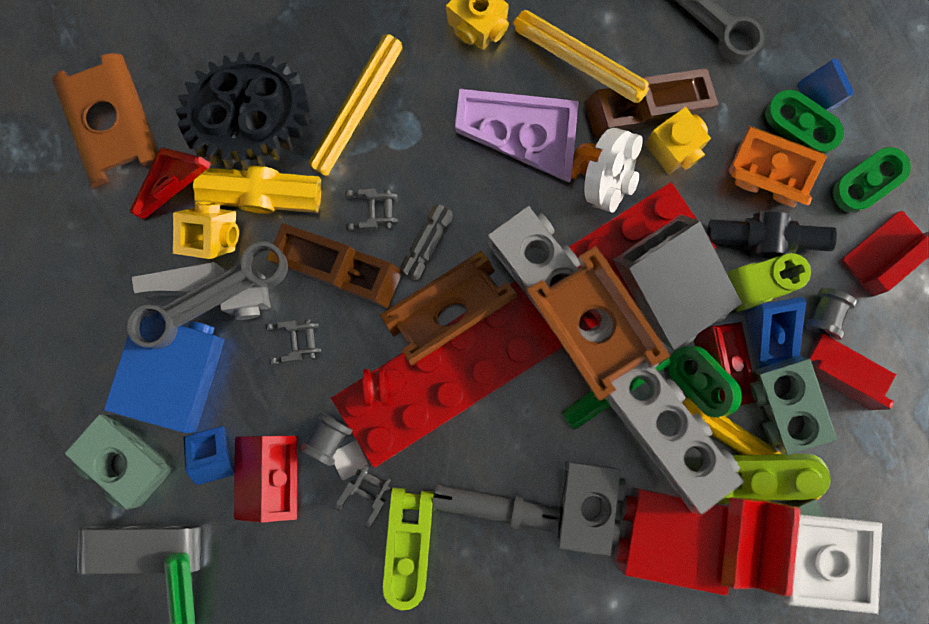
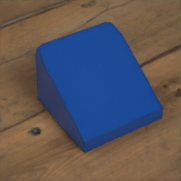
[798,58,854,111]
[183,426,234,485]

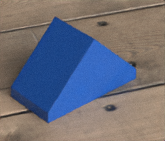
[744,297,806,369]

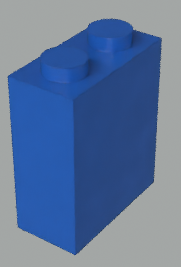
[104,313,225,433]

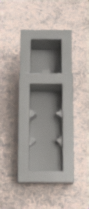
[132,262,271,320]

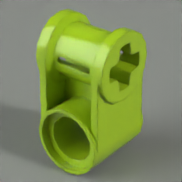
[726,253,811,312]

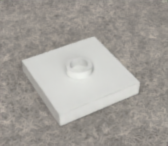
[784,514,882,613]

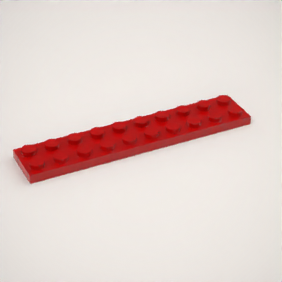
[330,181,716,468]

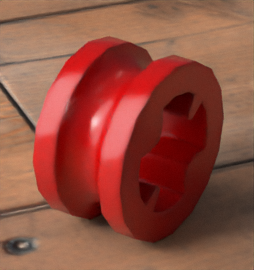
[363,367,388,406]

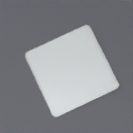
[333,440,369,481]

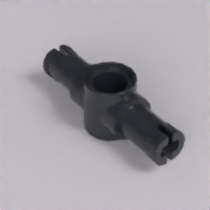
[707,211,837,259]

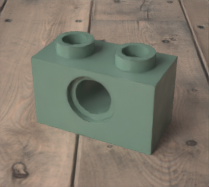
[65,415,174,510]

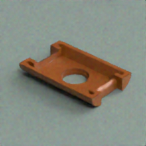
[52,53,159,189]
[527,246,670,401]
[380,251,517,365]

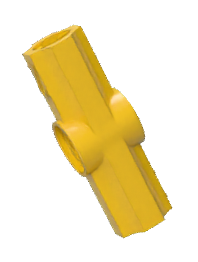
[193,165,322,214]

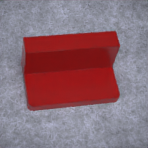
[841,211,929,297]
[806,334,897,410]
[234,436,297,523]
[721,497,801,596]

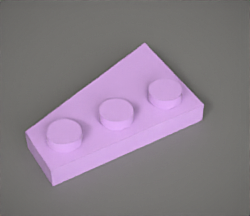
[455,89,579,183]

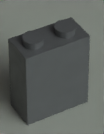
[613,214,742,350]

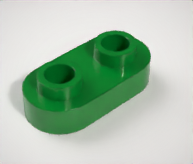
[766,90,844,155]
[833,147,911,213]
[668,346,742,417]

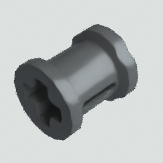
[805,288,857,340]
[300,412,353,466]

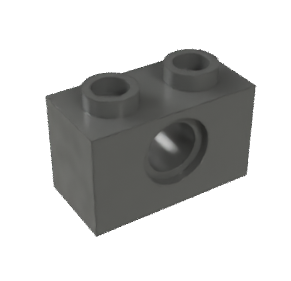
[555,461,626,556]

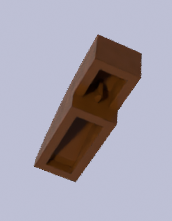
[584,68,719,139]
[266,223,402,309]

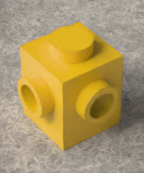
[446,0,509,50]
[644,107,711,175]
[173,201,239,259]

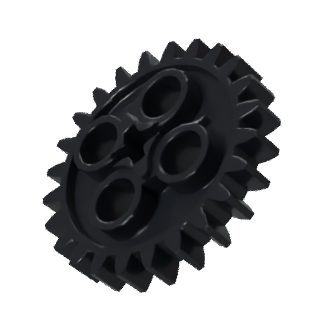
[176,52,310,171]

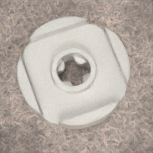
[584,127,642,213]

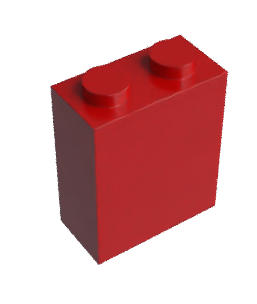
[614,487,729,596]

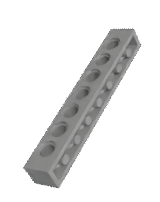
[488,206,743,514]

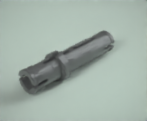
[432,484,561,534]

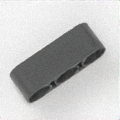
[76,525,201,574]

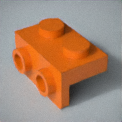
[729,125,827,207]

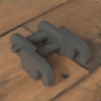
[345,188,398,232]
[265,320,322,365]
[334,465,392,529]

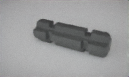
[400,204,452,280]

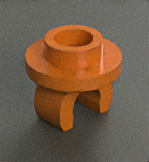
[571,143,602,180]

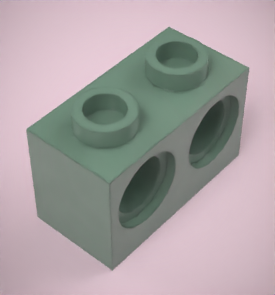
[750,356,837,455]

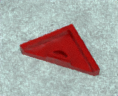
[129,147,211,220]

